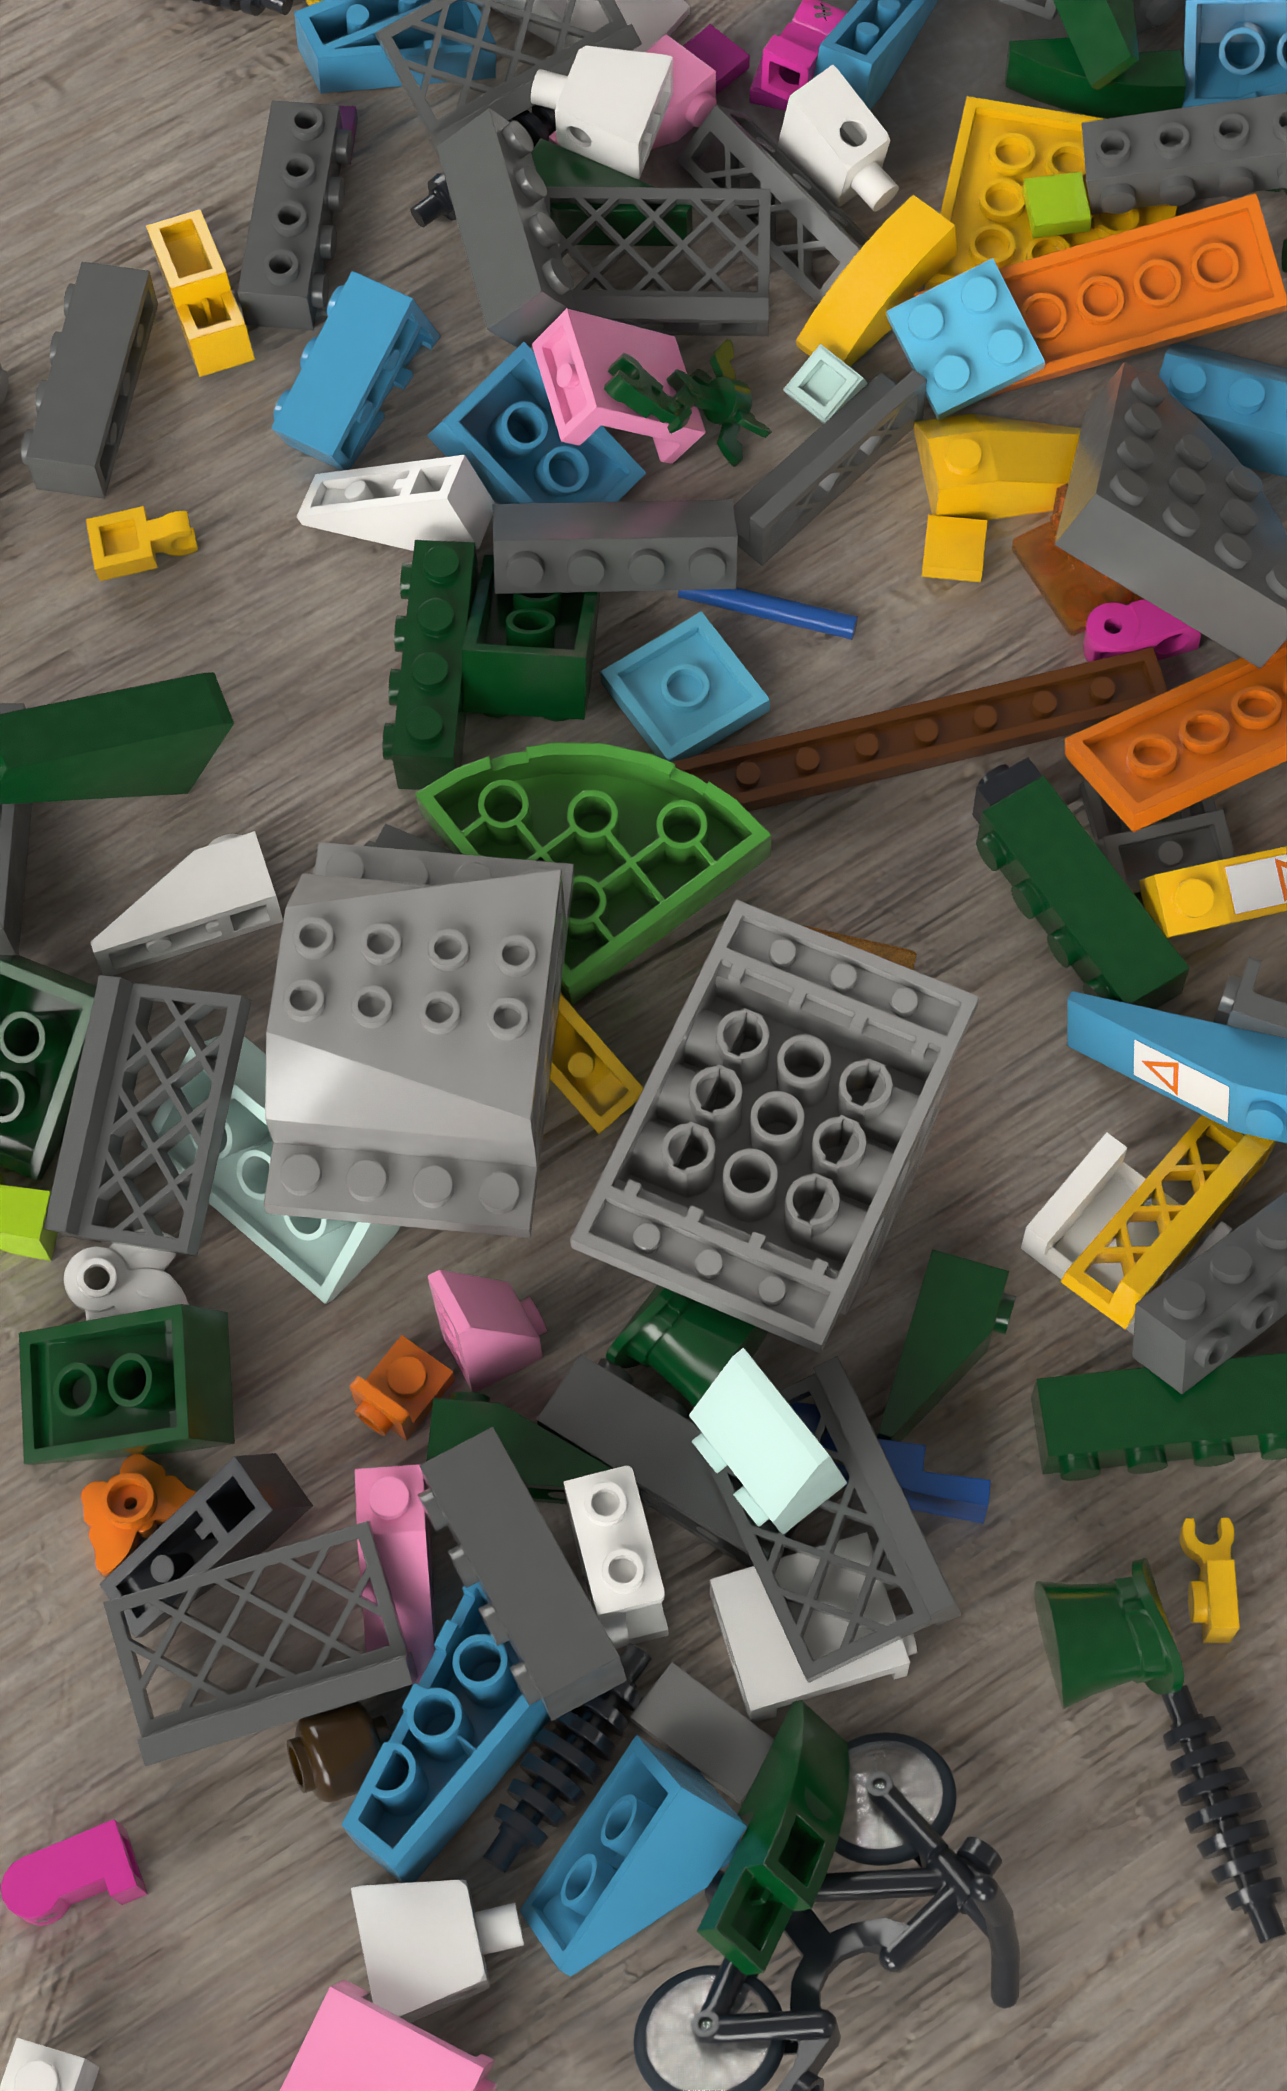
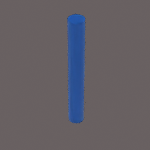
[678,587,858,640]

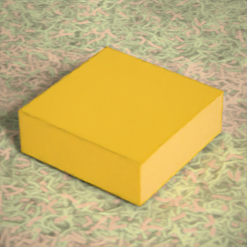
[921,515,988,583]

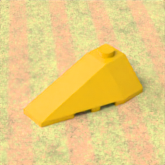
[913,413,1081,520]

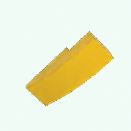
[796,195,957,367]
[146,209,255,377]

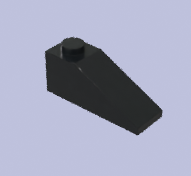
[99,1453,313,1638]

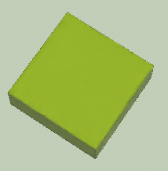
[1023,172,1092,238]

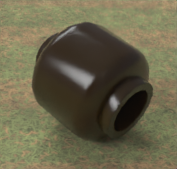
[287,1701,392,1802]

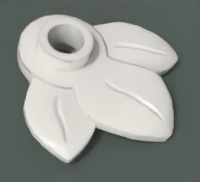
[64,1229,189,1321]

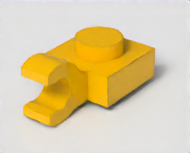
[86,506,198,581]
[1179,1517,1240,1643]

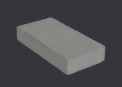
[630,1662,774,1805]

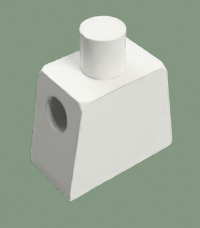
[531,46,673,179]
[777,65,899,211]
[351,1880,524,2023]

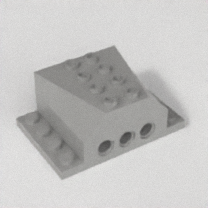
[264,842,574,1238]
[570,899,979,1354]

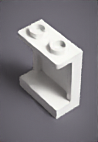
[1021,1132,1233,1335]
[564,1466,669,1649]
[710,1532,917,1723]

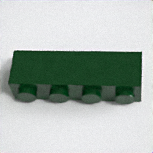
[976,775,1190,1009]
[1031,1352,1287,1481]

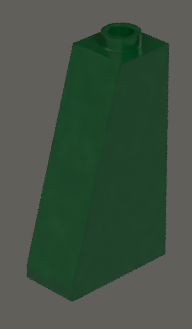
[0,672,234,804]

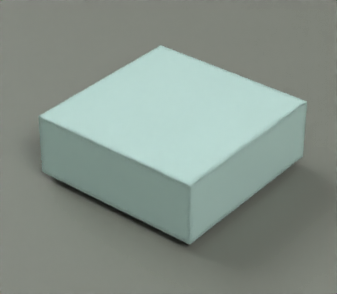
[783,344,868,424]

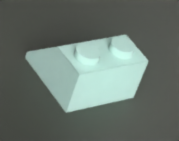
[689,1348,847,1535]

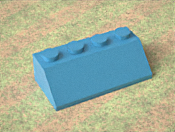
[1159,342,1287,477]

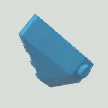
[1183,0,1287,108]

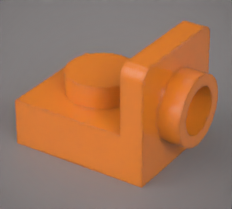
[349,1335,455,1441]

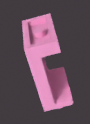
[532,308,706,464]
[280,1980,497,2091]

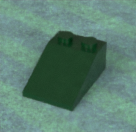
[462,555,601,722]
[0,955,97,1180]
[19,1304,235,1465]

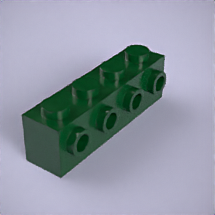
[382,540,479,790]

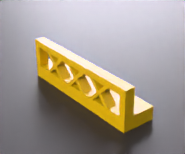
[1061,1115,1277,1330]

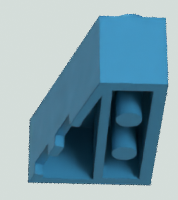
[294,0,496,94]
[271,271,441,471]

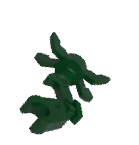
[604,339,772,467]

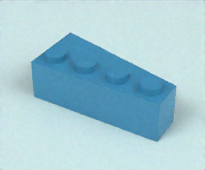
[342,1582,550,1883]

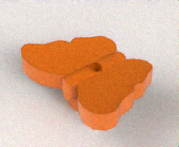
[81,1454,196,1577]

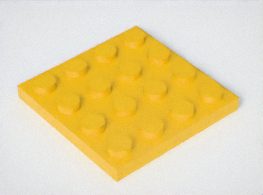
[924,96,1177,290]

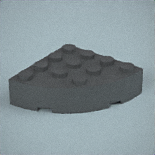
[1054,362,1287,668]

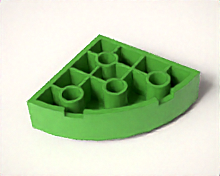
[415,742,771,1006]

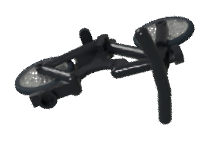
[634,1732,1020,2091]

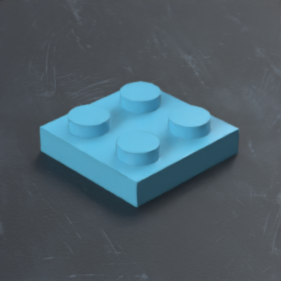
[886,258,1045,421]
[600,611,770,762]

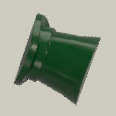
[606,1284,768,1407]
[1034,1558,1184,1709]

